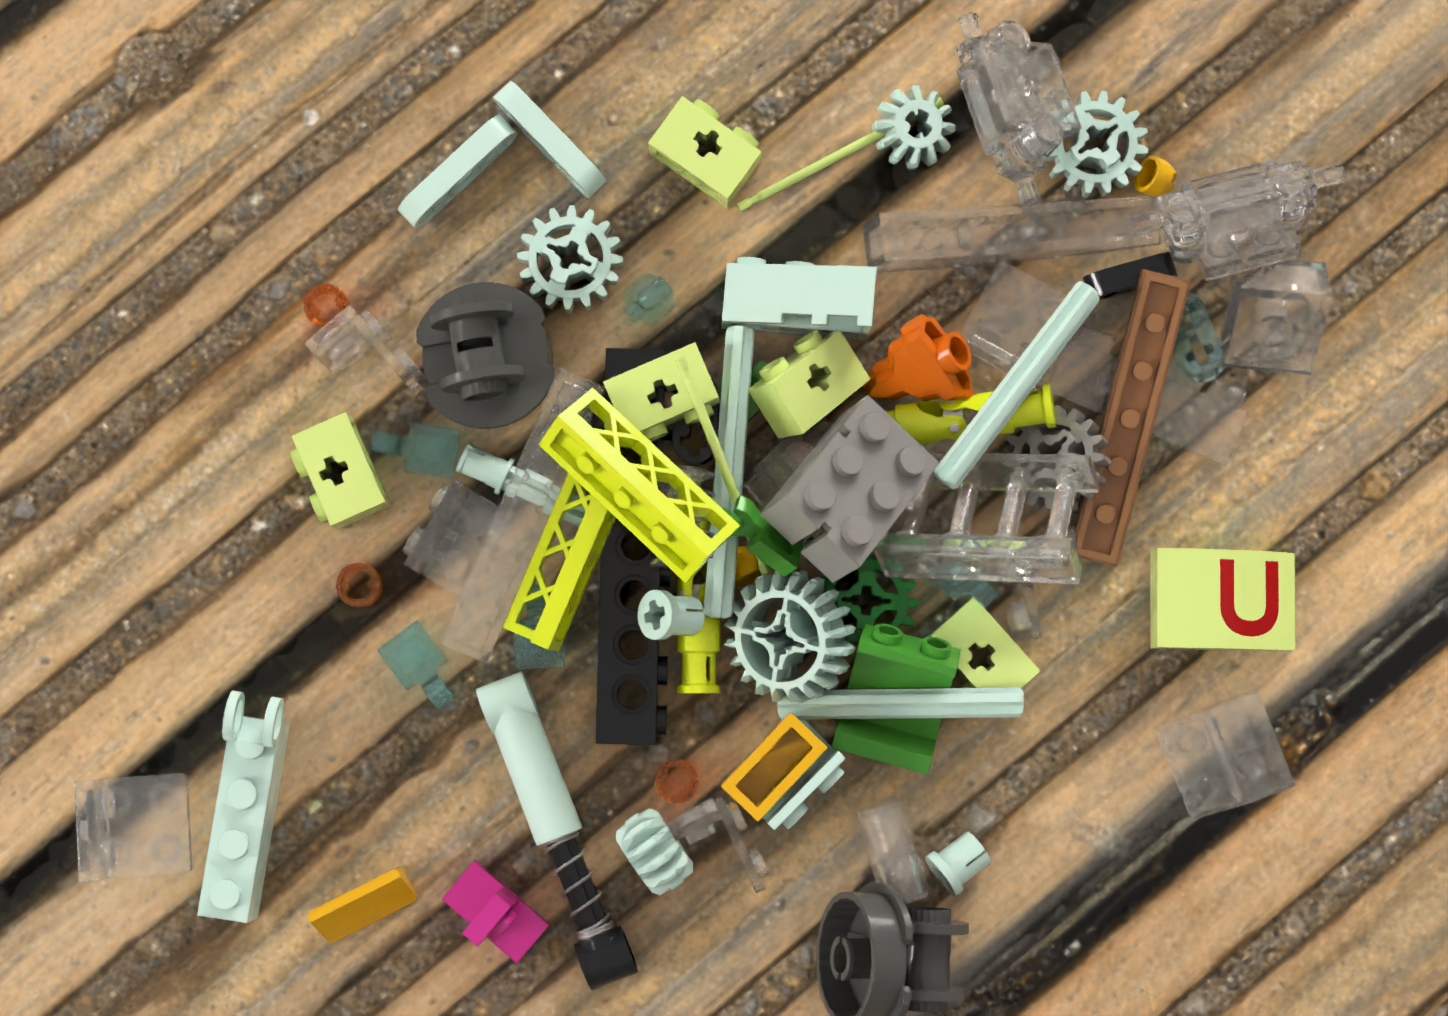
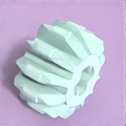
[872,85,956,170]
[616,808,693,895]

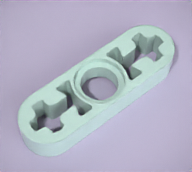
[493,81,607,199]
[398,115,517,229]

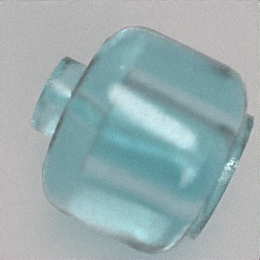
[622,273,675,326]

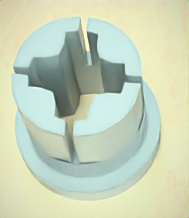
[638,590,705,640]
[925,831,992,897]

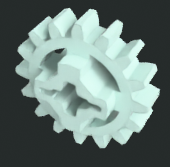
[1041,91,1148,198]
[517,205,623,313]

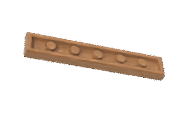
[1068,269,1191,567]

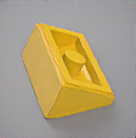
[307,866,417,943]

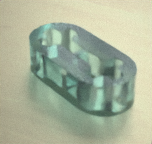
[1174,292,1225,382]

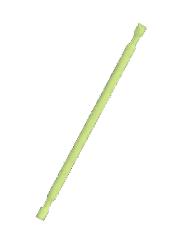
[737,97,944,212]
[675,356,770,575]

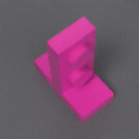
[442,860,550,963]

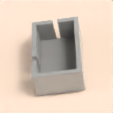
[760,395,940,583]

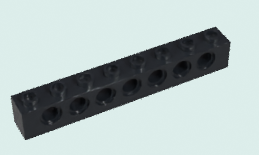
[596,348,674,745]

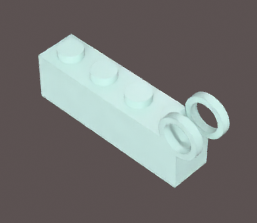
[197,690,290,923]

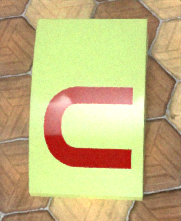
[1150,548,1295,651]

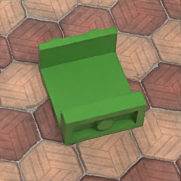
[831,623,961,775]

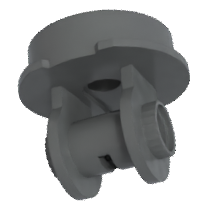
[416,282,555,429]
[816,882,969,1016]

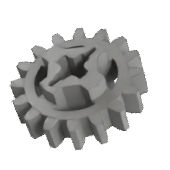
[1002,405,1111,514]

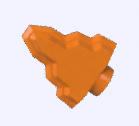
[862,314,974,401]

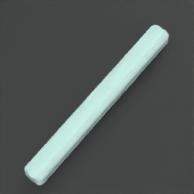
[934,281,1099,489]
[777,687,1024,720]

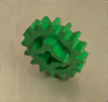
[818,552,919,645]

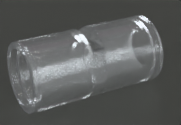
[855,798,931,904]

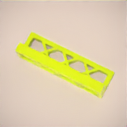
[538,388,740,583]
[502,473,616,651]

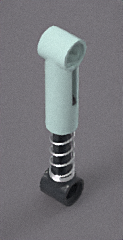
[476,671,638,991]

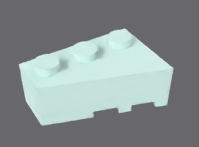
[721,257,877,341]

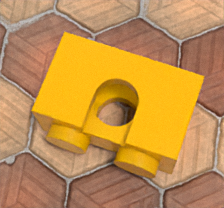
[721,712,828,821]

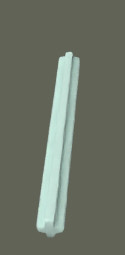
[703,325,755,619]

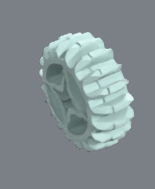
[724,570,856,704]

